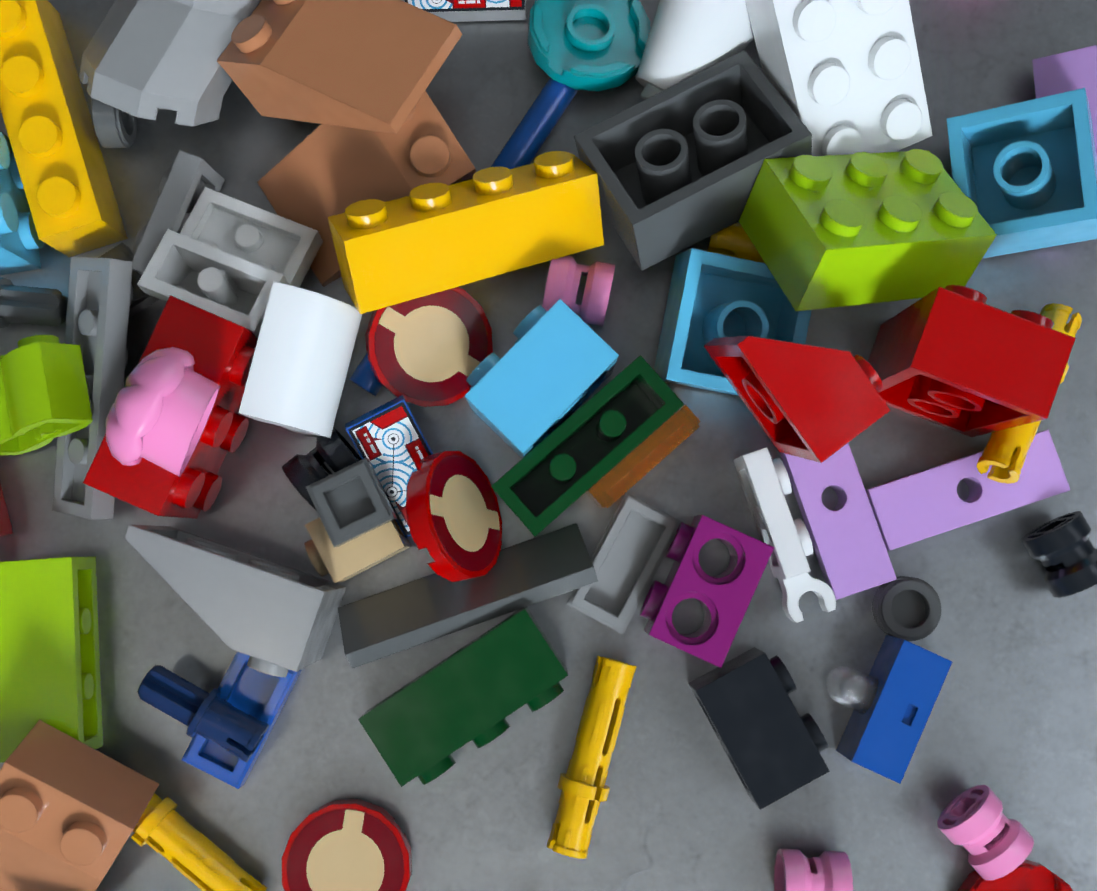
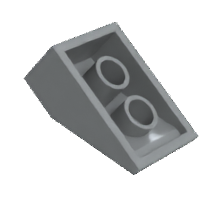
[124,525,347,677]

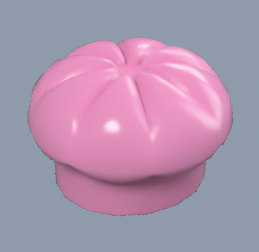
[106,347,220,477]

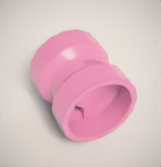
[542,255,615,326]
[937,785,1034,880]
[774,848,853,891]

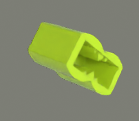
[0,335,93,455]

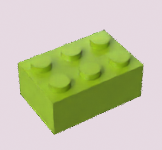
[739,149,997,312]

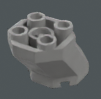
[79,0,261,127]

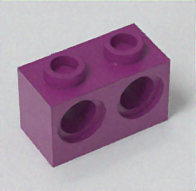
[639,515,774,668]

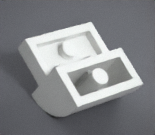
[137,187,323,338]
[238,281,362,438]

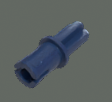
[137,665,269,763]

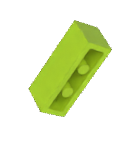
[0,556,103,763]

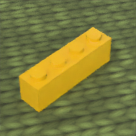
[0,0,128,257]
[328,151,604,314]

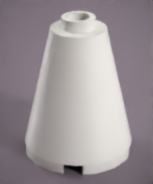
[636,0,754,100]

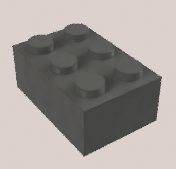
[574,50,812,271]

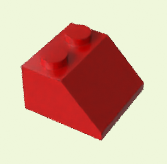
[704,336,891,463]

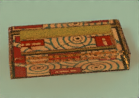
[586,405,701,509]

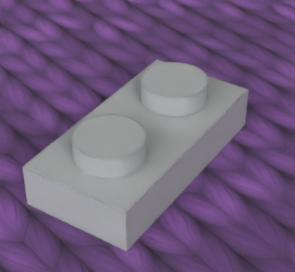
[132,150,225,275]

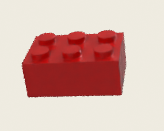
[868,285,1076,437]
[83,295,258,519]

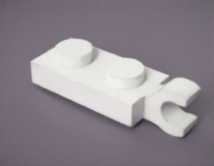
[733,447,836,623]

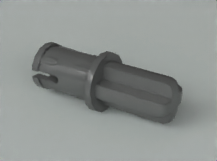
[0,278,68,328]

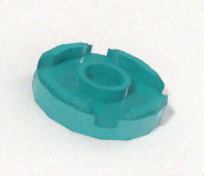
[527,0,651,92]

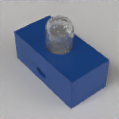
[826,635,952,784]

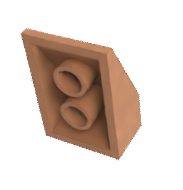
[217,0,462,134]
[257,91,476,287]
[0,720,159,891]

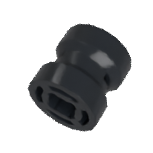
[282,427,362,511]
[1022,511,1097,598]

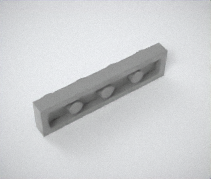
[52,256,133,520]

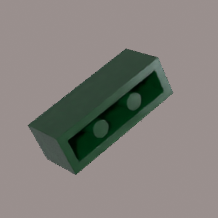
[491,355,685,537]
[358,607,568,787]

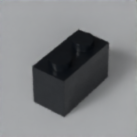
[688,647,830,810]

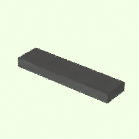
[338,523,598,668]

